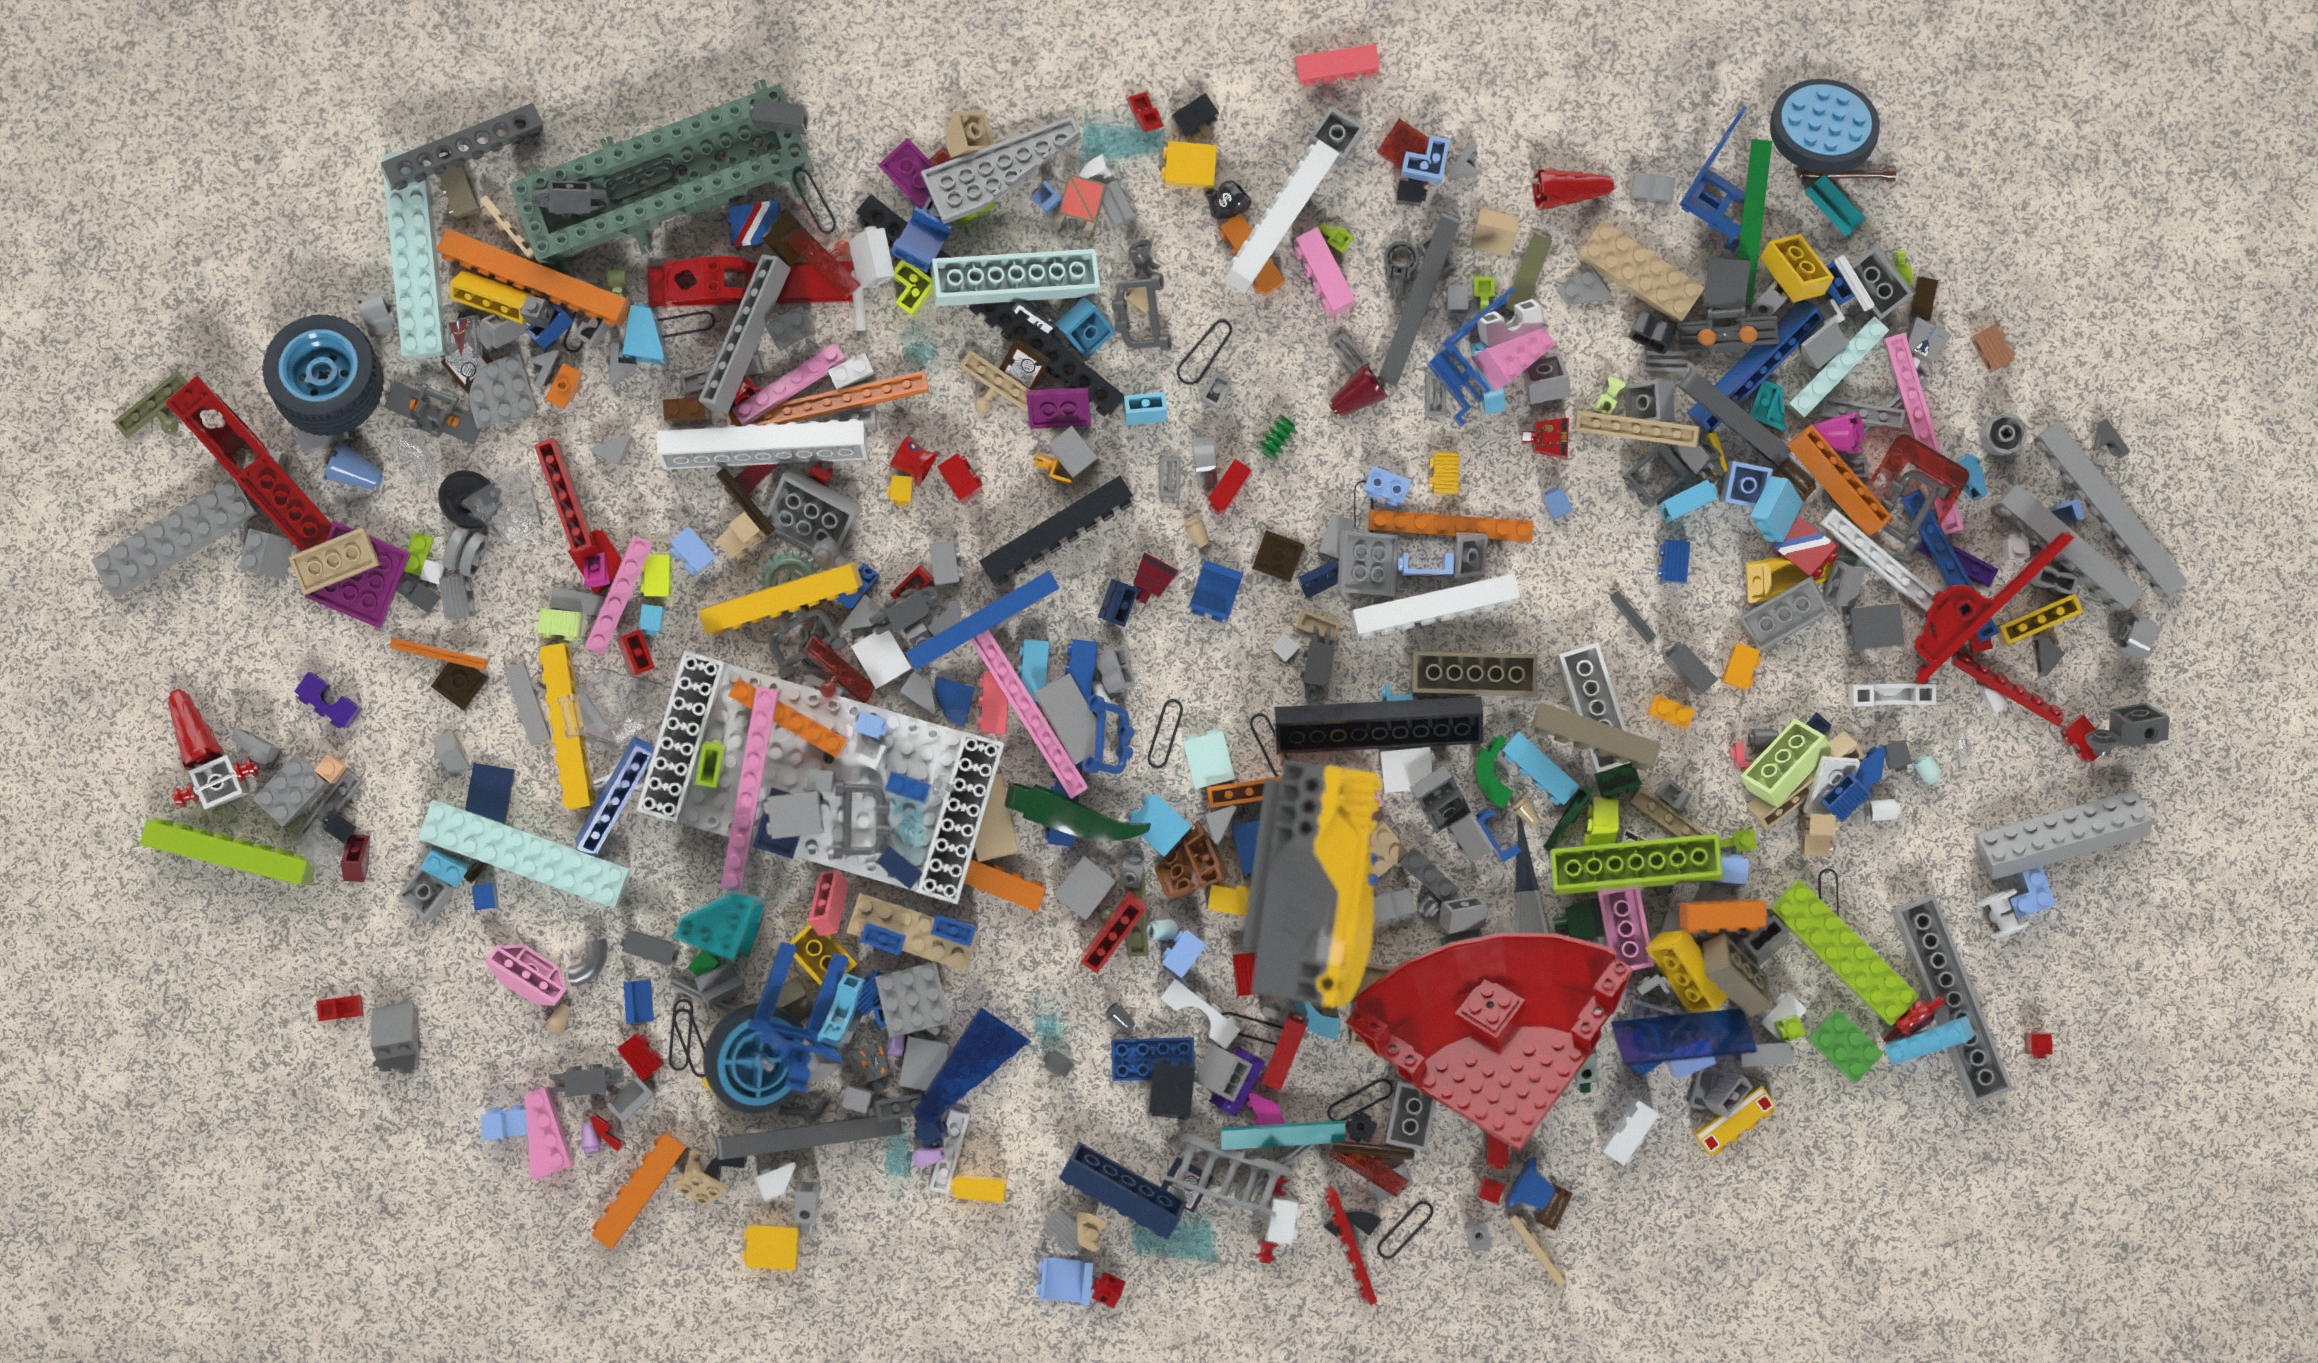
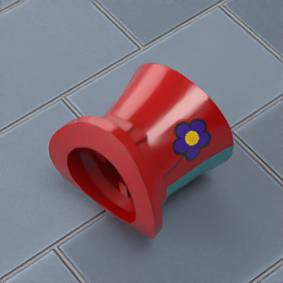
[889,435,940,487]

